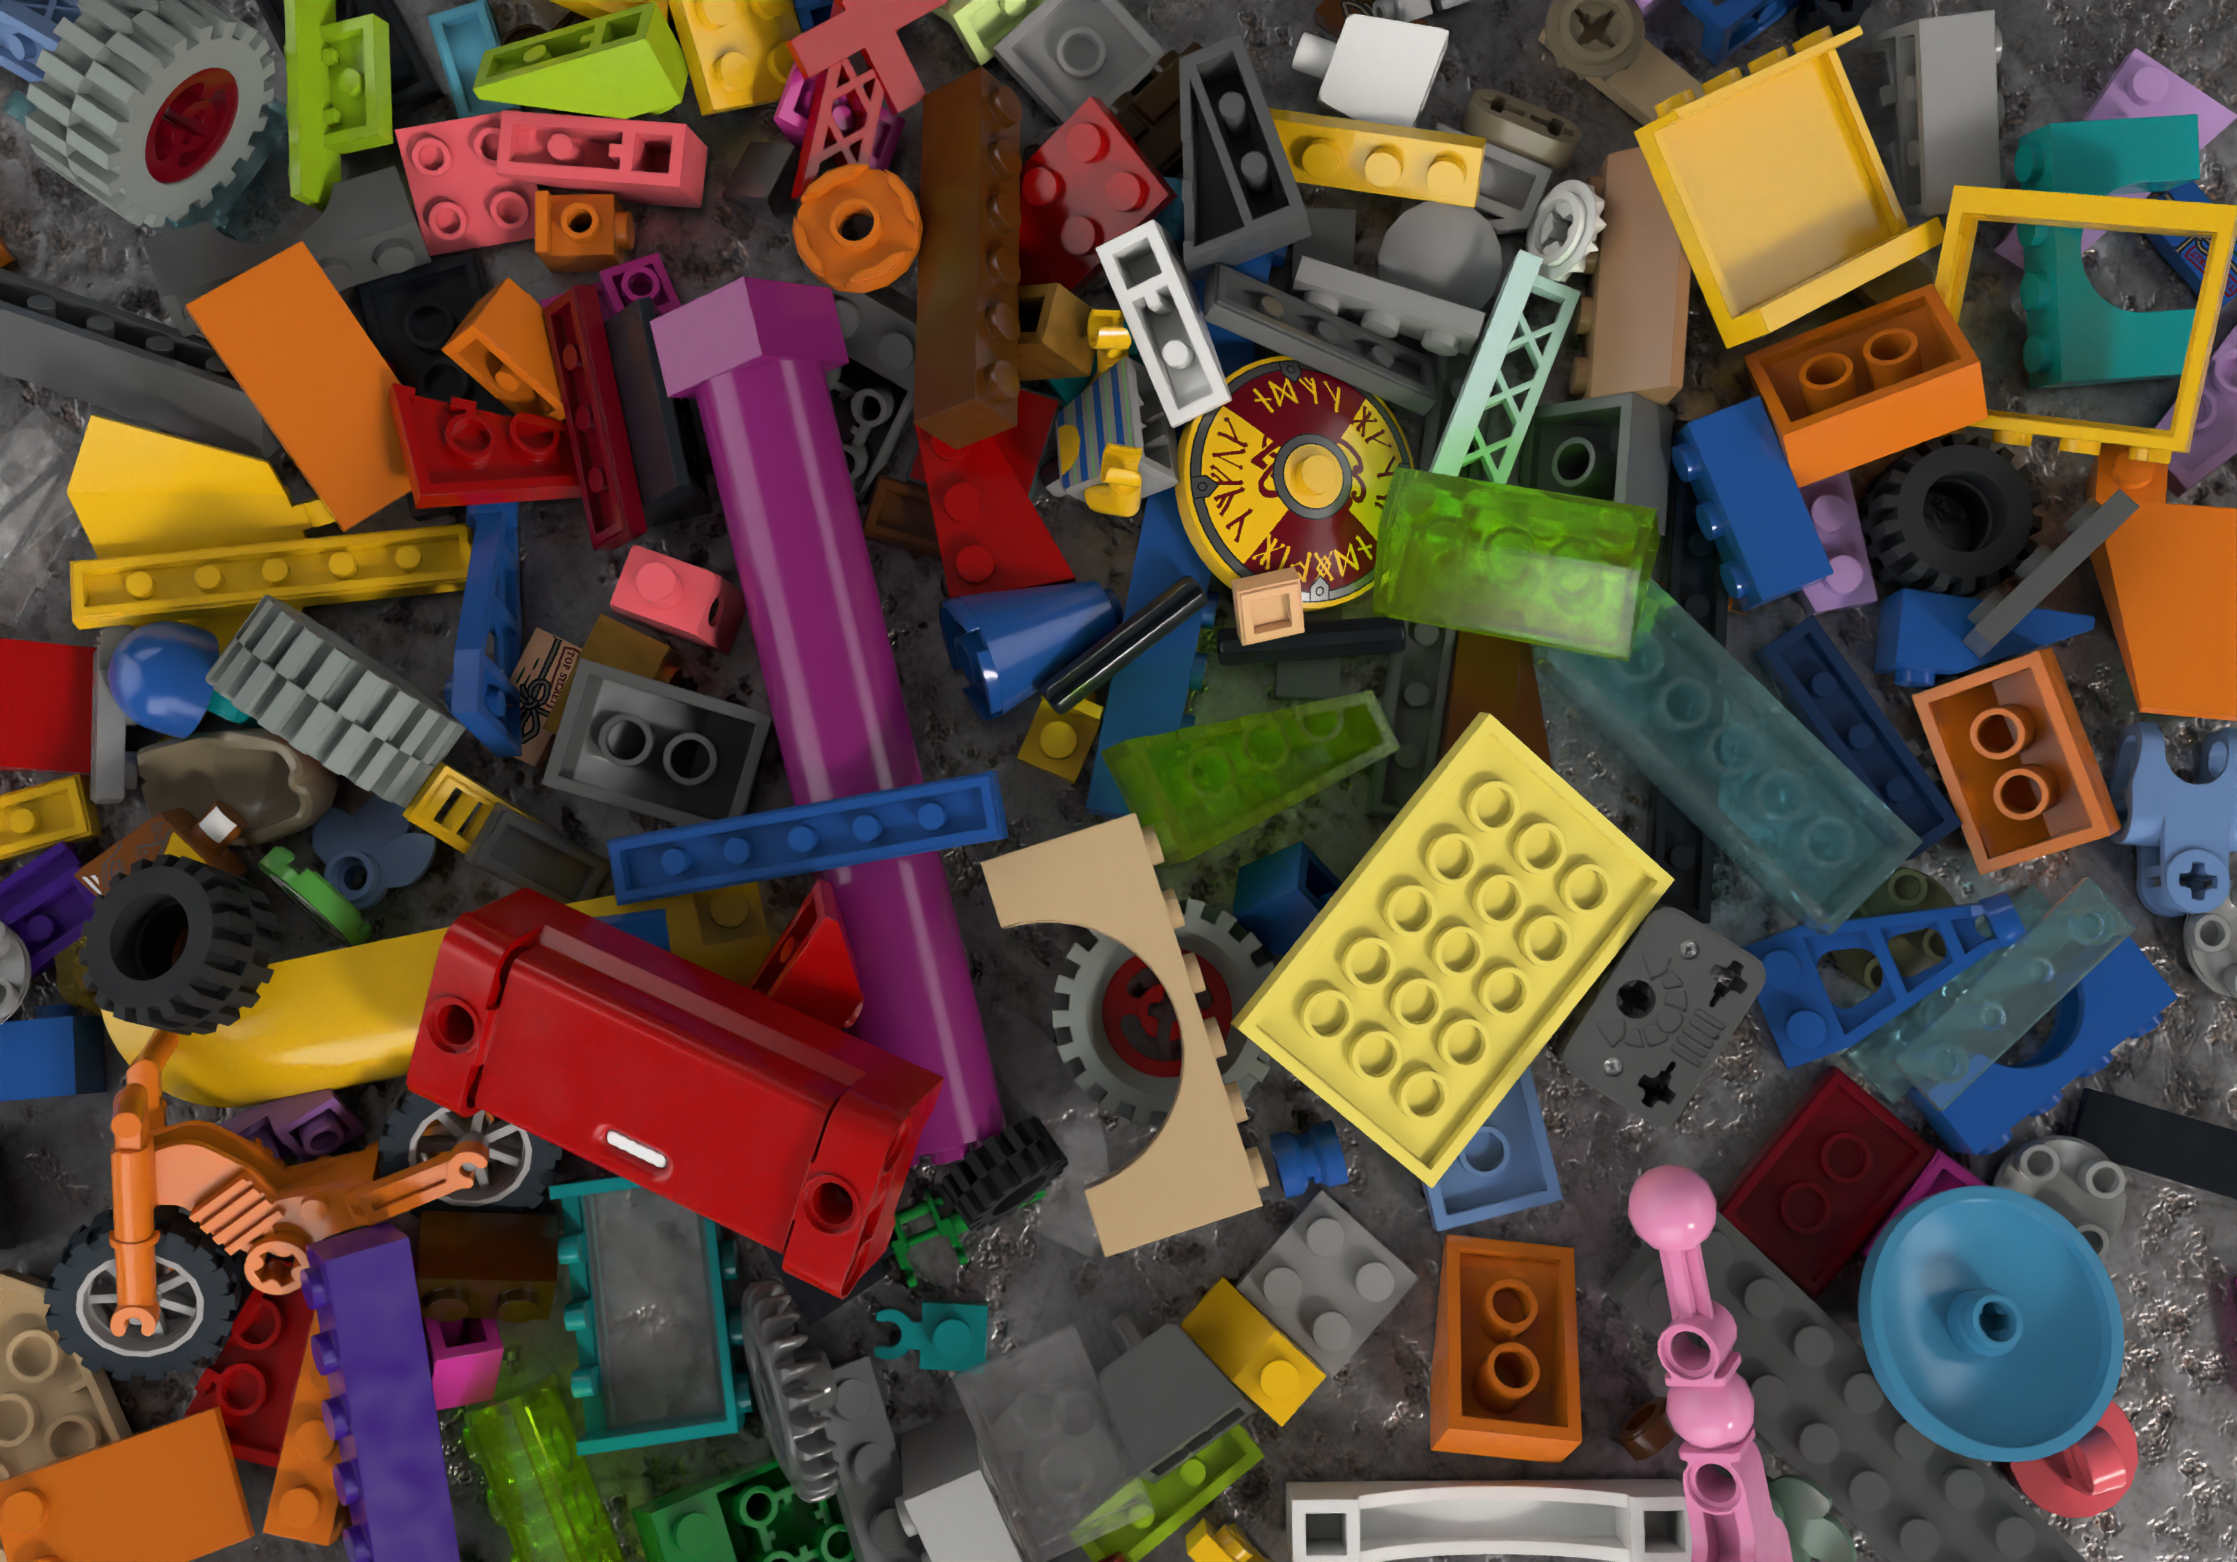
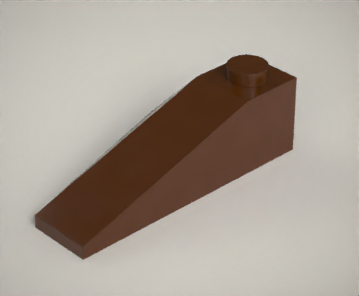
[1438,599,1553,770]

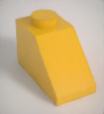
[1180,1275,1326,1427]

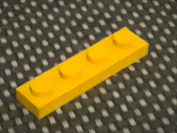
[1268,108,1487,208]

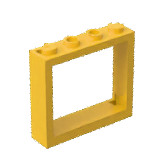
[1934,185,2237,464]

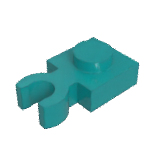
[874,1299,989,1372]

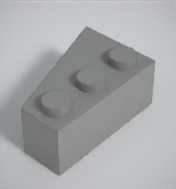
[895,1404,1035,1562]

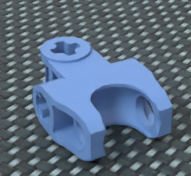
[2107,722,2237,918]

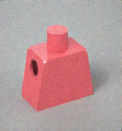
[610,545,747,657]

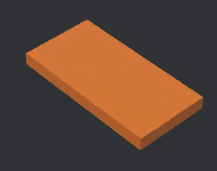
[185,241,412,533]

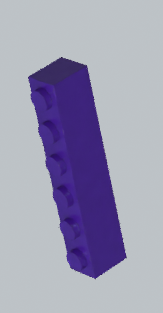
[300,1222,460,1562]

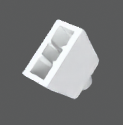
[1292,14,1449,128]

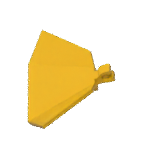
[66,414,335,657]

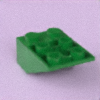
[631,1455,856,1562]

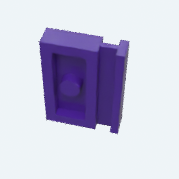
[0,841,96,982]

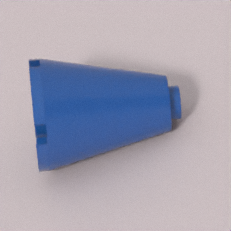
[939,580,1123,722]

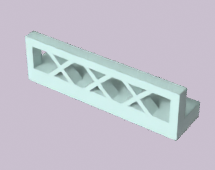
[1419,249,1581,524]

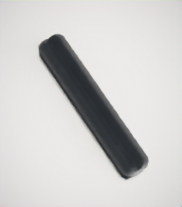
[1041,575,1208,715]
[1216,615,1406,667]

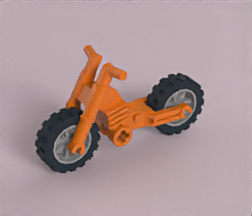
[44,1029,562,1381]

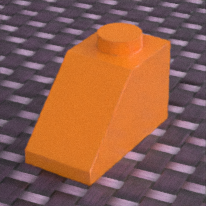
[441,277,566,421]

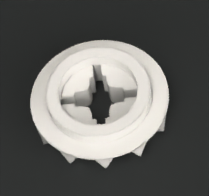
[1525,180,1607,283]

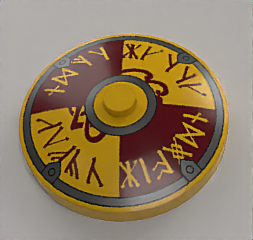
[1175,356,1417,612]

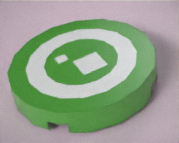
[257,846,373,947]

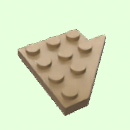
[0,1269,133,1562]

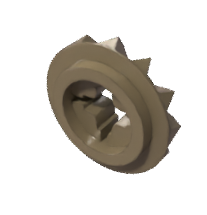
[1544,0,1645,82]

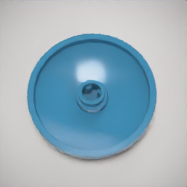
[1858,1185,2124,1462]

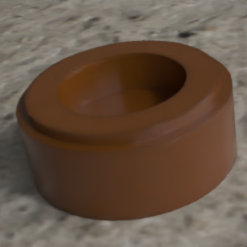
[1618,1397,1677,1461]

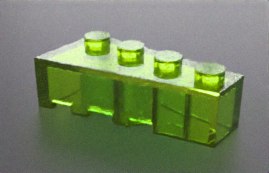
[1101,690,1401,869]

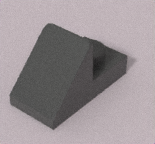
[722,142,850,235]

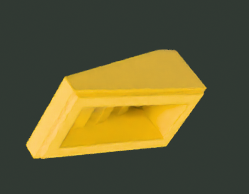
[402,761,552,854]

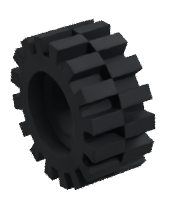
[940,1116,1069,1232]

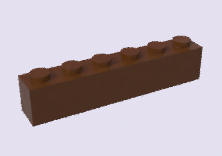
[913,66,1023,450]

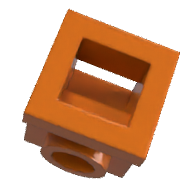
[535,190,635,273]

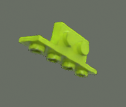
[284,0,393,212]

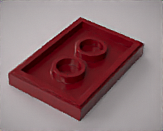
[1716,1066,1936,1301]

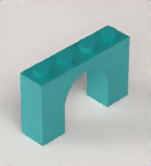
[2014,114,2200,389]

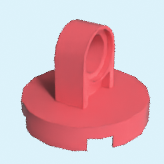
[2000,1400,2138,1518]

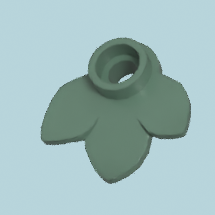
[1766,1474,1857,1562]

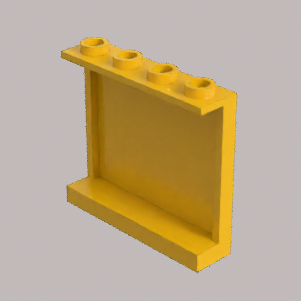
[1634,25,1945,349]

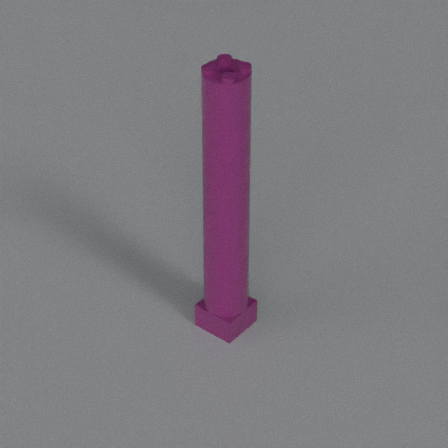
[650,276,1007,1167]

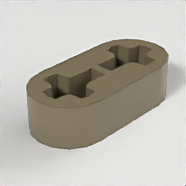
[1461,88,1582,170]

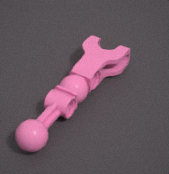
[1628,1164,1793,1562]

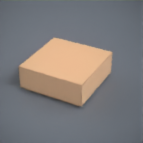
[1231,567,1305,646]

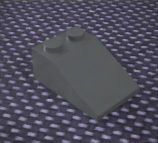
[541,658,774,826]

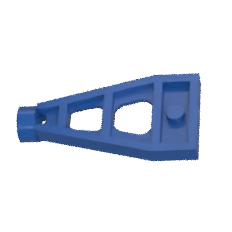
[444,502,523,758]
[1740,891,2027,1070]

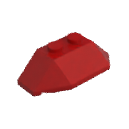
[747,878,864,1030]

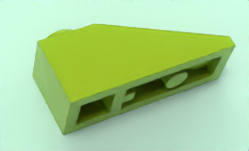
[472,1,689,119]

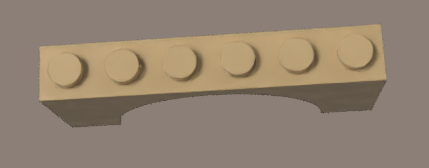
[980,813,1269,1257]

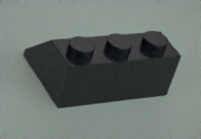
[604,296,714,527]

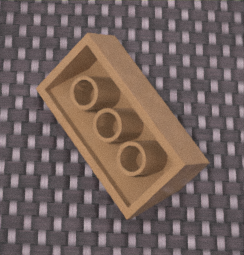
[1569,146,1691,407]

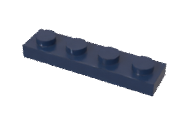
[1754,615,1963,861]

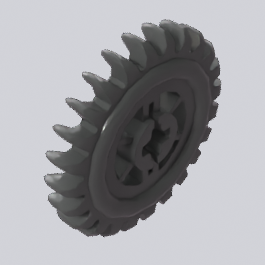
[741,1278,840,1503]

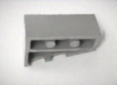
[1870,9,2007,218]

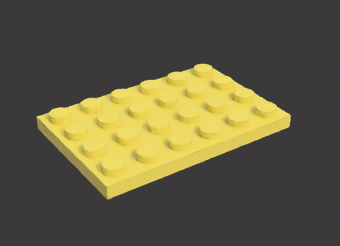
[1230,712,1675,1188]

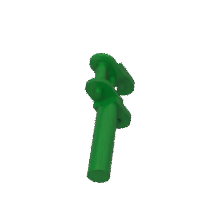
[891,1188,1048,1288]

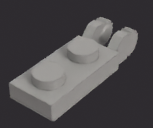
[90,625,138,804]

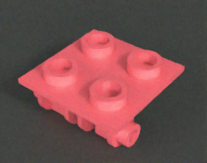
[395,108,540,256]

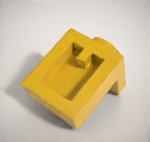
[1017,692,1105,785]

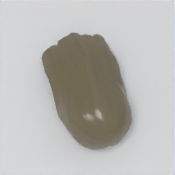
[137,727,339,846]

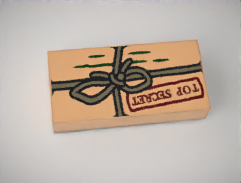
[507,627,582,769]

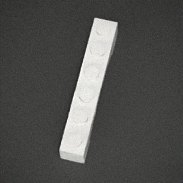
[1285,1479,1692,1562]

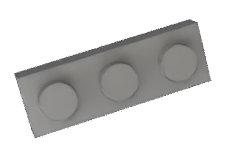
[1291,255,1486,356]

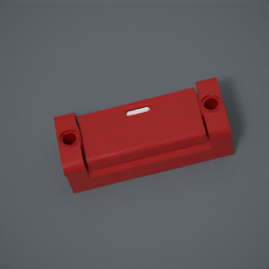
[406,887,945,1300]

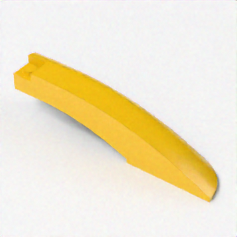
[101,882,771,1108]

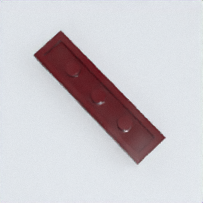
[543,284,647,551]

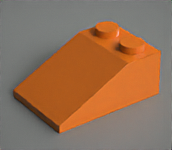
[1430,1234,1582,1464]
[0,1406,255,1562]

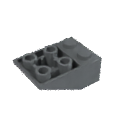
[824,284,917,503]

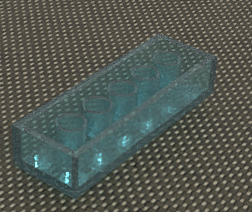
[1532,564,1923,936]

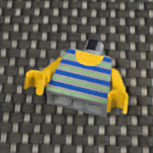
[1040,309,1180,517]

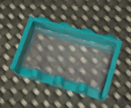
[549,1175,755,1456]

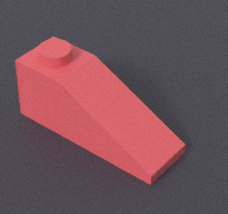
[495,110,708,209]

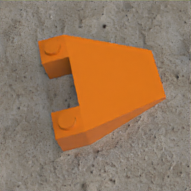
[2085,443,2237,721]

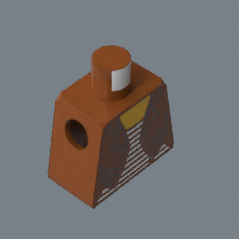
[73,800,248,960]

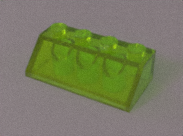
[1372,467,1660,662]
[463,1372,628,1562]

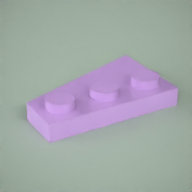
[1795,470,1878,616]

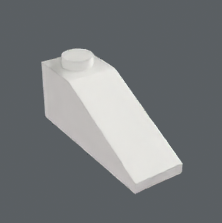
[1095,219,1232,428]

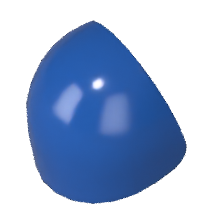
[108,621,219,739]

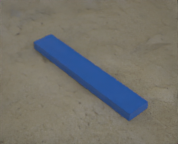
[606,771,1009,906]

